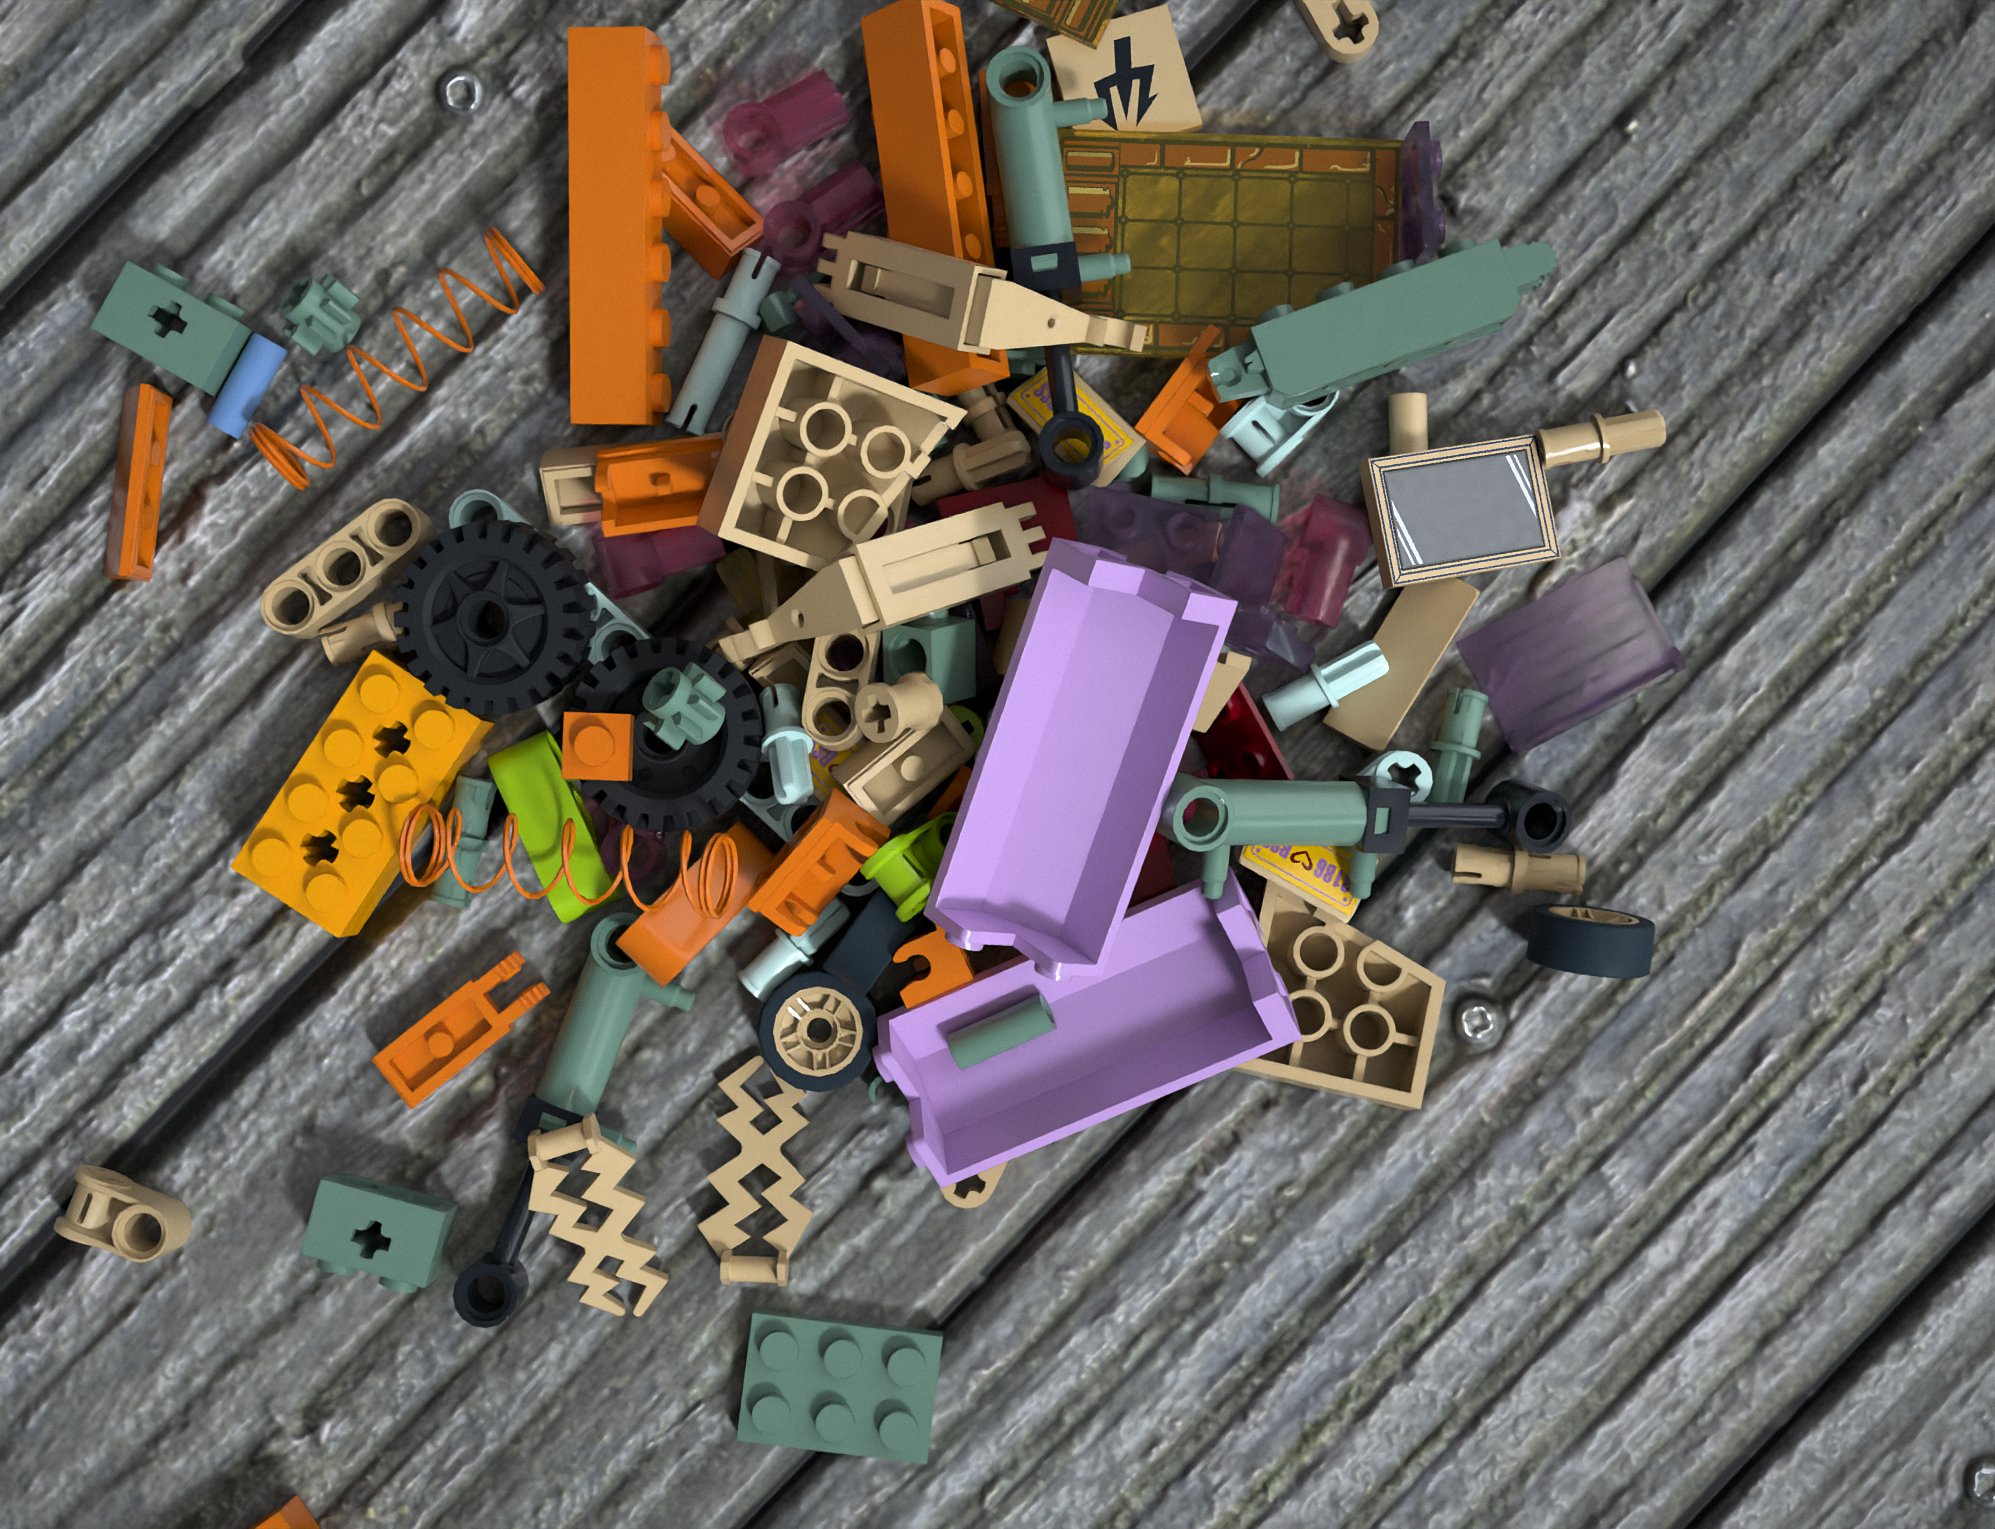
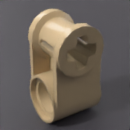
[53,1165,192,1263]

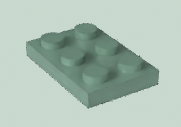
[736,1308,943,1464]

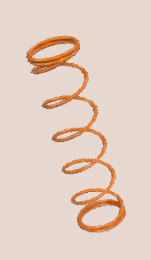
[248,226,545,491]
[398,803,738,919]

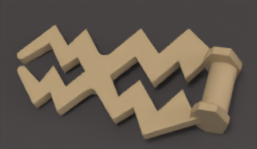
[697,1056,815,1286]
[527,1112,668,1317]

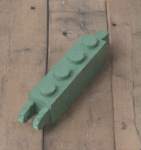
[1205,237,1559,410]

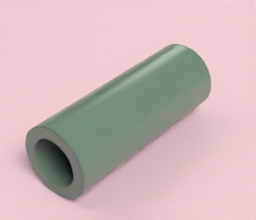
[947,993,1057,1070]

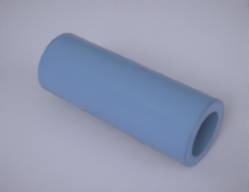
[204,332,288,439]

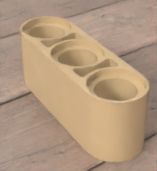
[260,498,435,639]

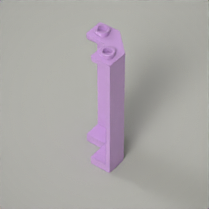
[923,537,1238,983]
[872,865,1302,1189]

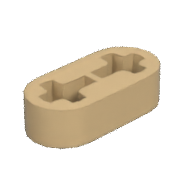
[1294,0,1379,64]

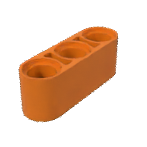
[615,820,776,989]

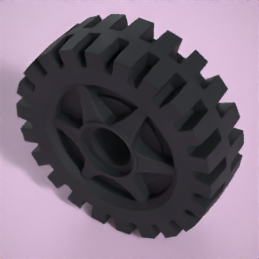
[394,520,597,716]
[568,637,764,832]

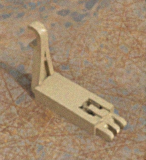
[811,231,1147,355]
[718,502,1048,664]

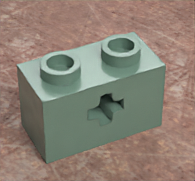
[90,260,254,398]
[300,1170,459,1293]

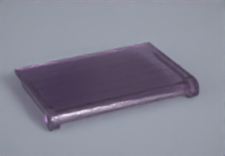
[1455,555,1686,756]

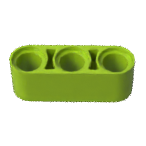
[488,730,624,924]

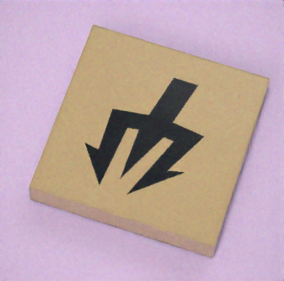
[1045,4,1203,143]

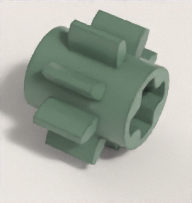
[279,273,361,356]
[642,662,726,750]

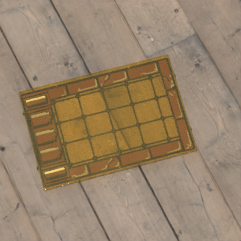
[1058,128,1404,359]

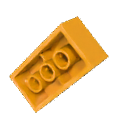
[230,650,497,938]

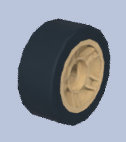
[823,886,925,997]
[1527,904,1655,979]
[757,968,879,1093]

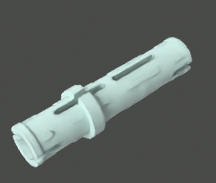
[665,247,782,437]

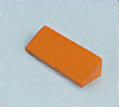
[662,125,772,280]
[104,383,173,582]

